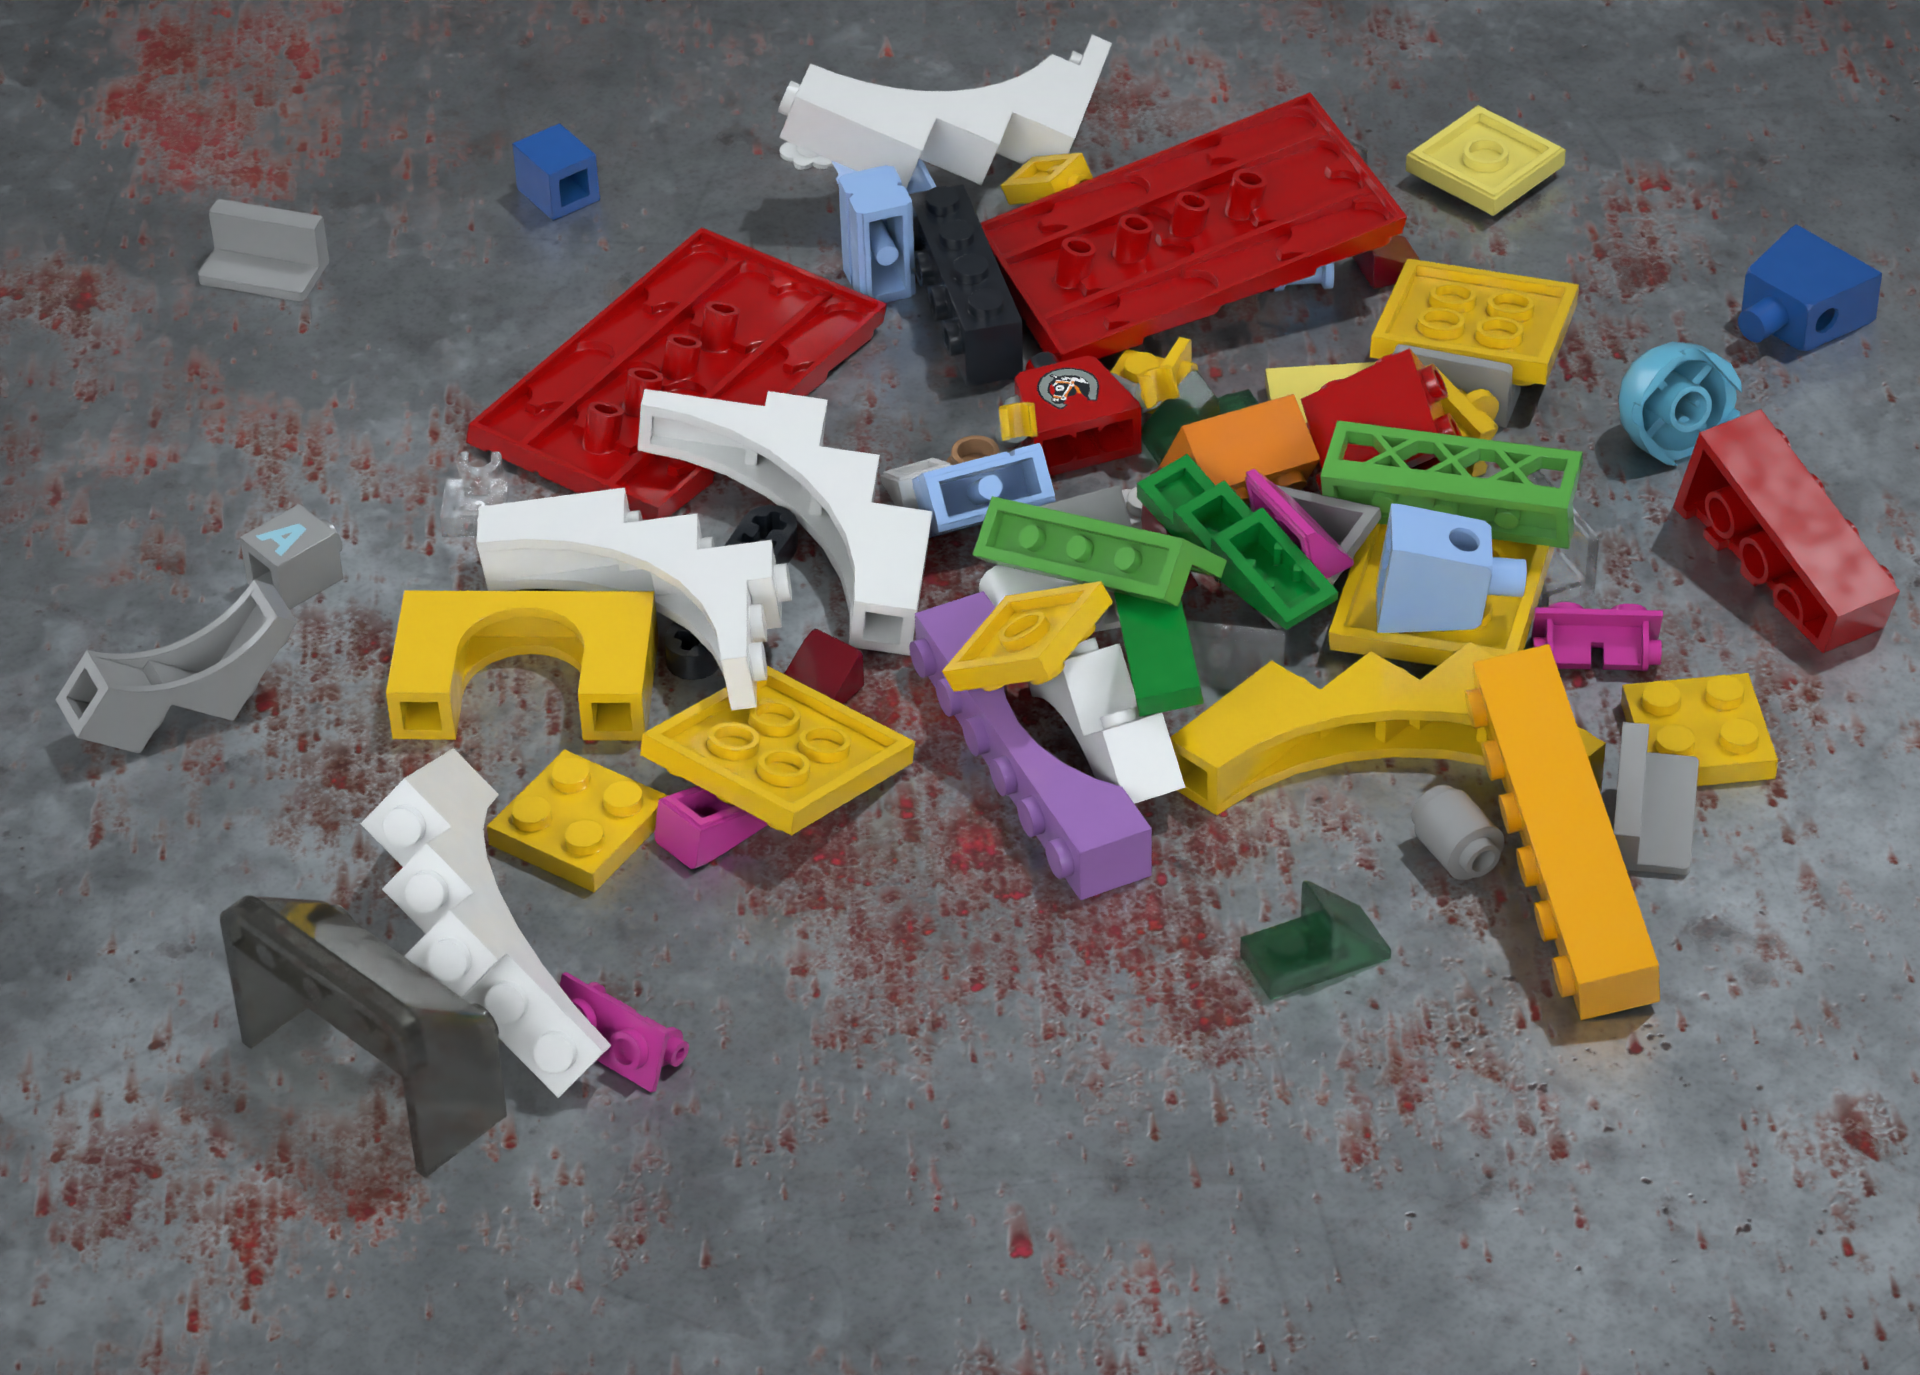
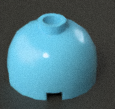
[1618,341,1742,466]

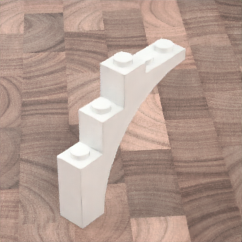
[638,389,933,656]
[476,488,792,711]
[361,748,611,1098]

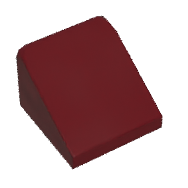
[1352,235,1420,289]
[784,629,864,704]

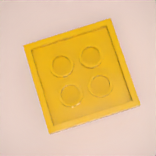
[1370,258,1579,386]
[1328,524,1555,666]
[640,666,915,835]

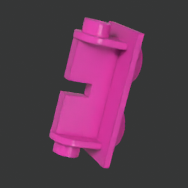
[1531,602,1663,671]
[559,972,689,1093]

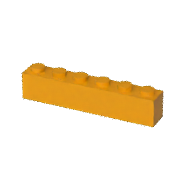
[1465,644,1660,1021]

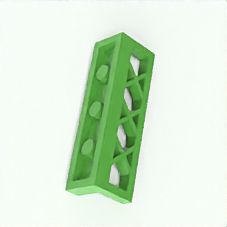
[1320,420,1583,549]
[973,496,1227,607]

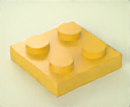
[942,581,1113,692]
[1621,673,1778,786]
[487,749,669,893]

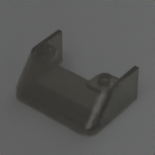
[220,895,507,1178]

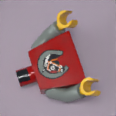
[995,352,1180,476]

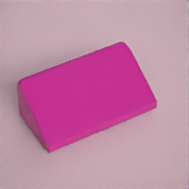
[1245,469,1354,579]

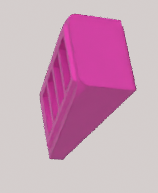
[654,786,768,869]

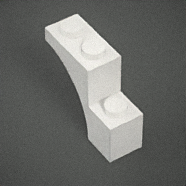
[1028,637,1185,804]

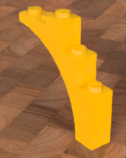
[1170,641,1606,816]

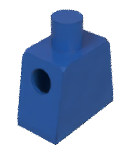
[1738,224,1882,351]

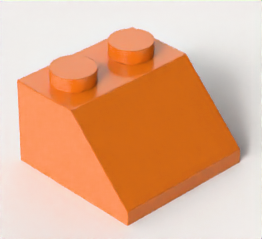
[1158,394,1320,505]

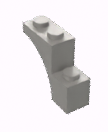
[55,580,297,754]

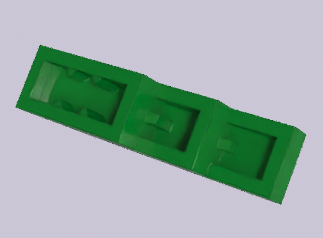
[1137,454,1339,630]
[1114,592,1204,717]

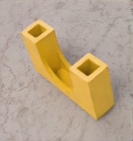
[386,590,659,741]

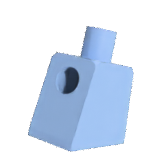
[1376,504,1527,633]

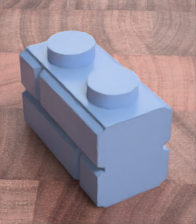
[838,165,916,303]
[912,443,1056,538]

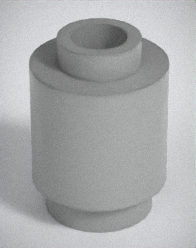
[1411,785,1504,880]

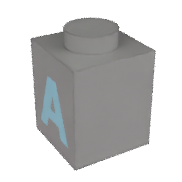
[240,504,343,610]

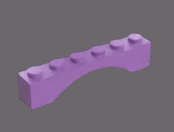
[909,591,1152,900]

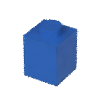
[512,123,600,221]

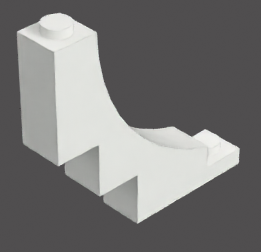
[778,35,1112,188]

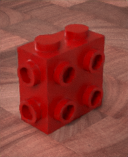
[1301,348,1462,494]

